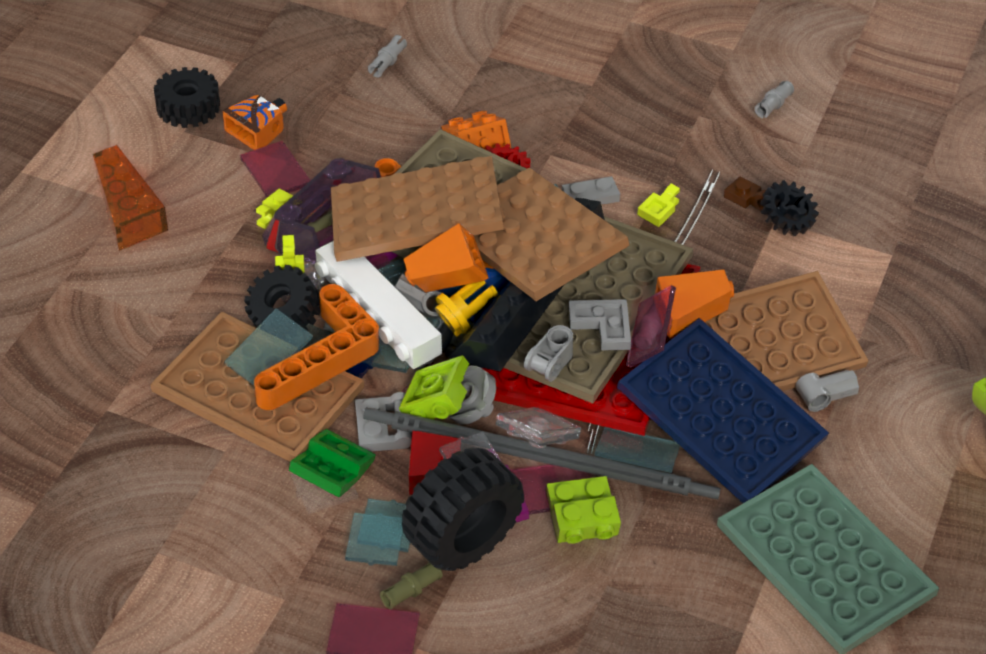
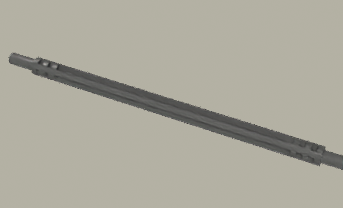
[363,407,721,500]

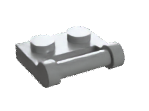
[355,392,412,452]

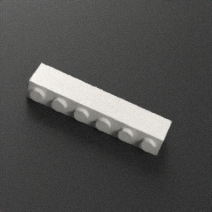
[315,241,442,369]

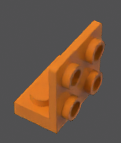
[441,111,512,150]

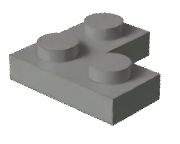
[561,176,620,205]
[569,299,631,350]

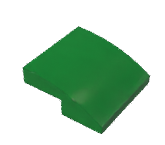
[289,429,376,497]

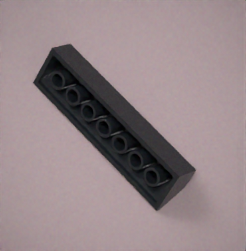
[449,198,605,372]

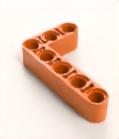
[254,284,379,410]

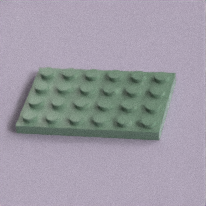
[717,464,939,654]

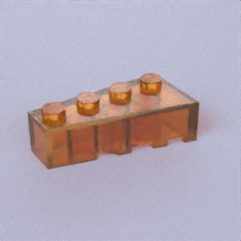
[93,145,168,251]

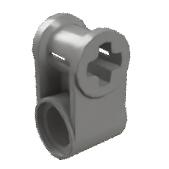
[524,325,573,382]

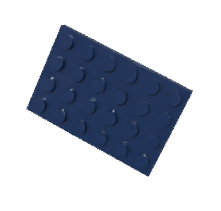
[617,318,829,503]

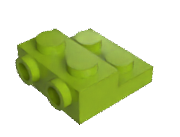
[399,355,469,420]
[546,476,621,544]

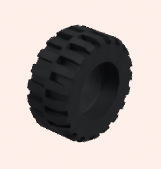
[402,448,524,571]

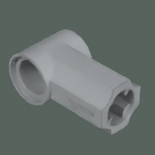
[395,274,441,320]
[795,370,859,412]

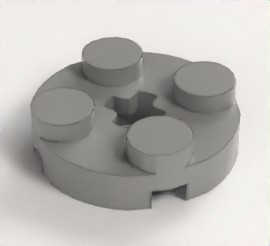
[449,366,496,425]

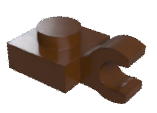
[724,176,766,211]

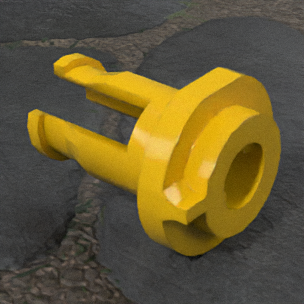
[435,281,498,337]

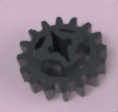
[760,180,819,236]

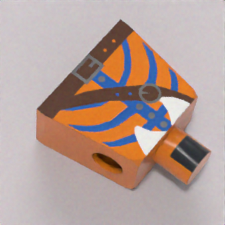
[223,95,287,153]

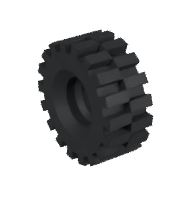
[154,67,220,128]
[244,265,320,341]

